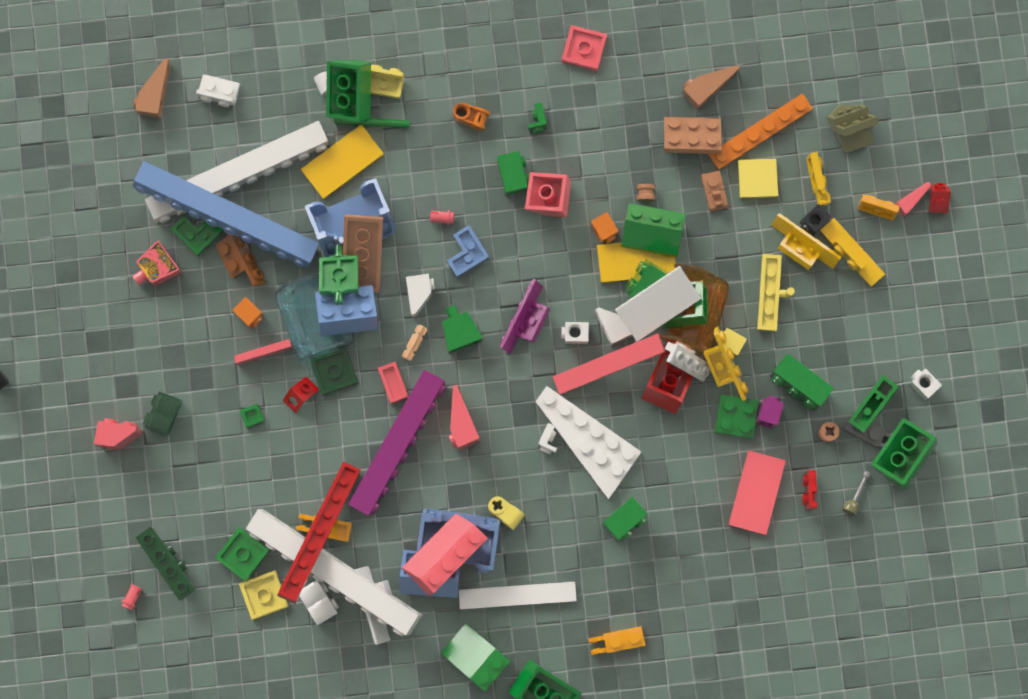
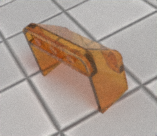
[655,263,729,354]

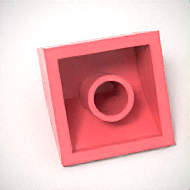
[525,172,572,218]

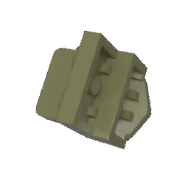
[826,104,879,153]

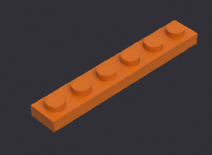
[708,93,813,171]

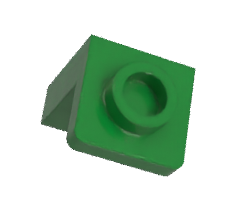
[527,102,547,134]

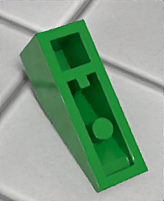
[848,375,900,433]

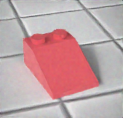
[448,385,480,451]

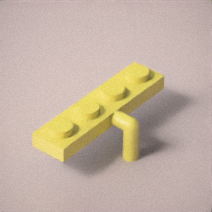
[757,254,795,332]

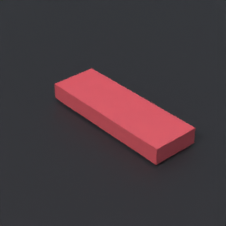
[234,339,293,365]

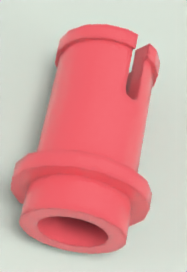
[430,210,454,225]
[121,584,143,610]

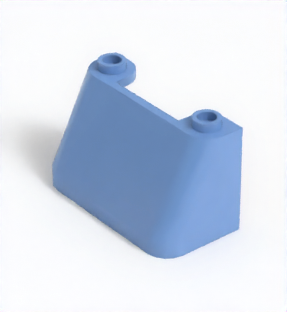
[305,178,396,257]
[416,509,500,573]

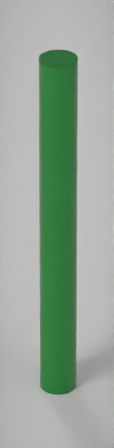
[334,118,410,128]

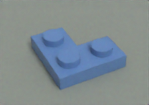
[447,225,489,278]

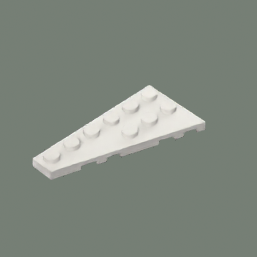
[536,386,641,499]

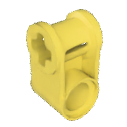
[488,497,525,531]

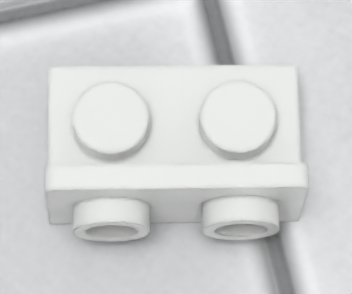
[196,74,240,107]

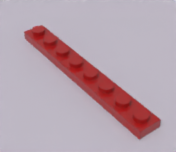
[277,462,361,604]

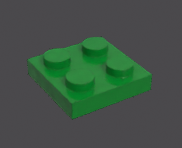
[714,394,759,439]
[215,527,270,582]

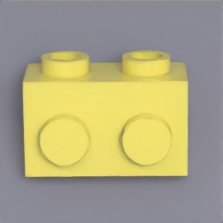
[371,65,404,99]

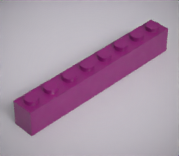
[348,369,446,517]

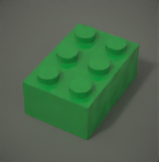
[769,353,834,411]

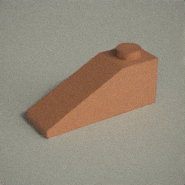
[133,59,171,118]
[682,65,740,110]

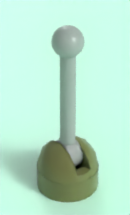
[842,471,871,516]

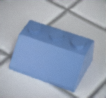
[399,550,460,598]

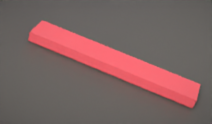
[553,334,666,395]

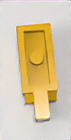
[806,152,831,206]

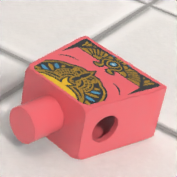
[132,240,182,286]

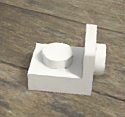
[538,423,557,455]

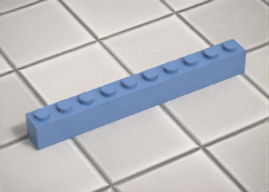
[133,161,319,268]

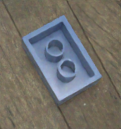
[315,285,378,336]

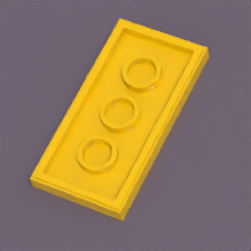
[301,125,384,200]
[597,242,676,283]

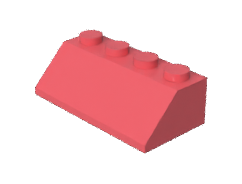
[402,514,488,596]

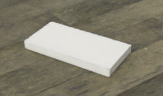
[615,266,701,341]

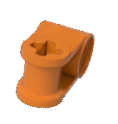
[453,103,490,131]

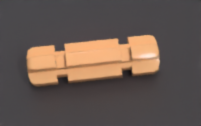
[402,325,427,361]

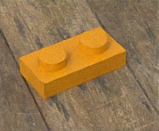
[857,194,900,221]

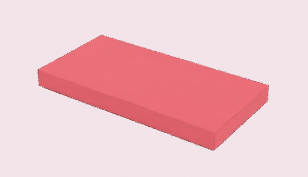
[728,450,786,535]

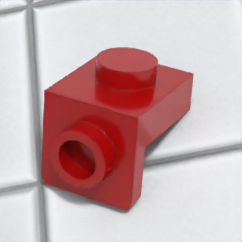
[928,183,951,213]

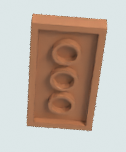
[343,214,383,293]

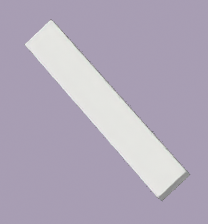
[459,582,576,609]

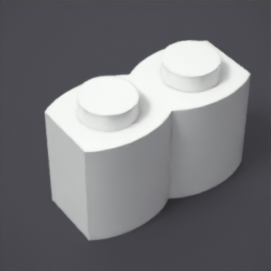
[300,580,339,625]

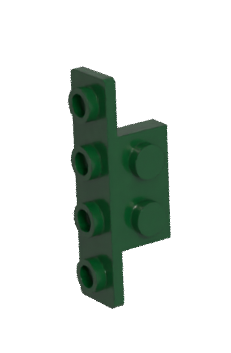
[136,527,195,601]

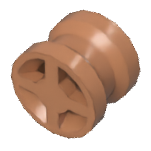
[637,184,655,202]
[818,422,840,442]

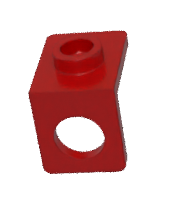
[283,377,319,413]

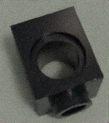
[800,204,832,236]

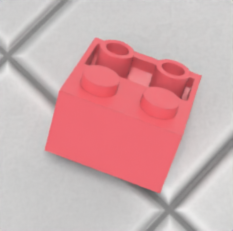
[94,418,143,450]

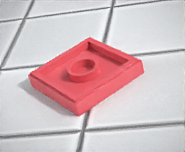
[561,25,607,72]

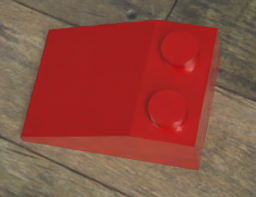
[641,344,693,414]

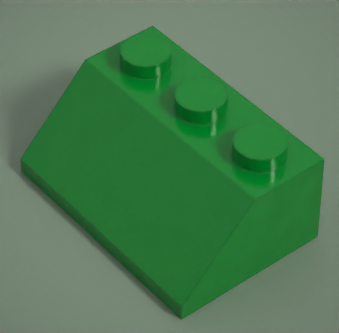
[326,60,371,122]
[621,203,686,257]
[871,418,937,491]

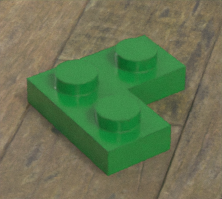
[171,216,224,256]

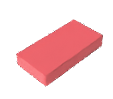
[378,361,409,404]

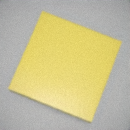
[738,159,778,199]
[239,570,289,620]

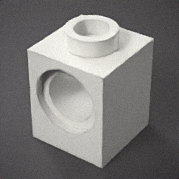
[561,322,589,344]
[909,369,942,400]

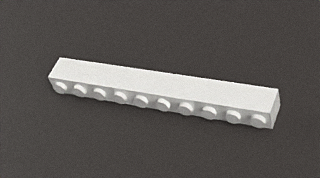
[145,121,329,223]
[246,509,422,636]

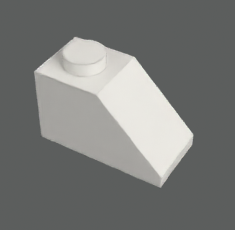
[406,274,435,317]
[595,308,632,346]

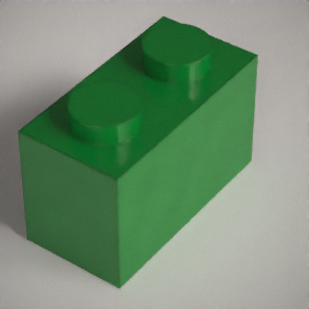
[497,151,529,196]

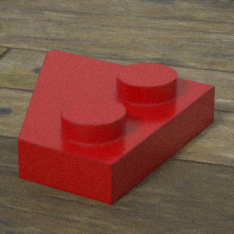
[802,470,818,510]

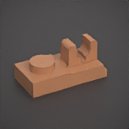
[701,171,728,212]

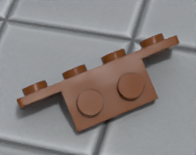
[215,234,266,286]

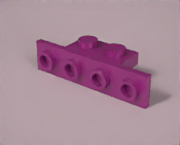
[500,279,551,354]

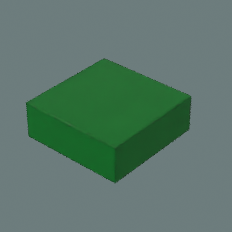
[240,403,265,429]

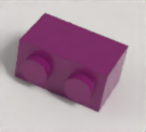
[755,396,784,429]

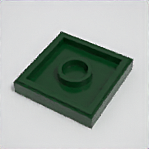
[310,347,359,396]

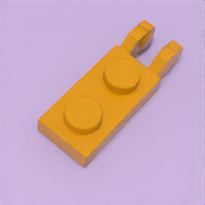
[296,514,353,542]
[588,626,645,655]

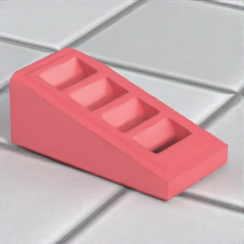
[895,182,931,217]

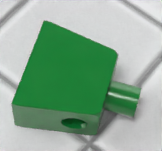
[442,305,483,354]

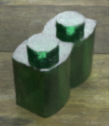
[143,391,183,437]

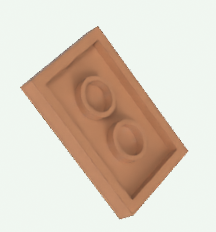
[664,117,722,154]

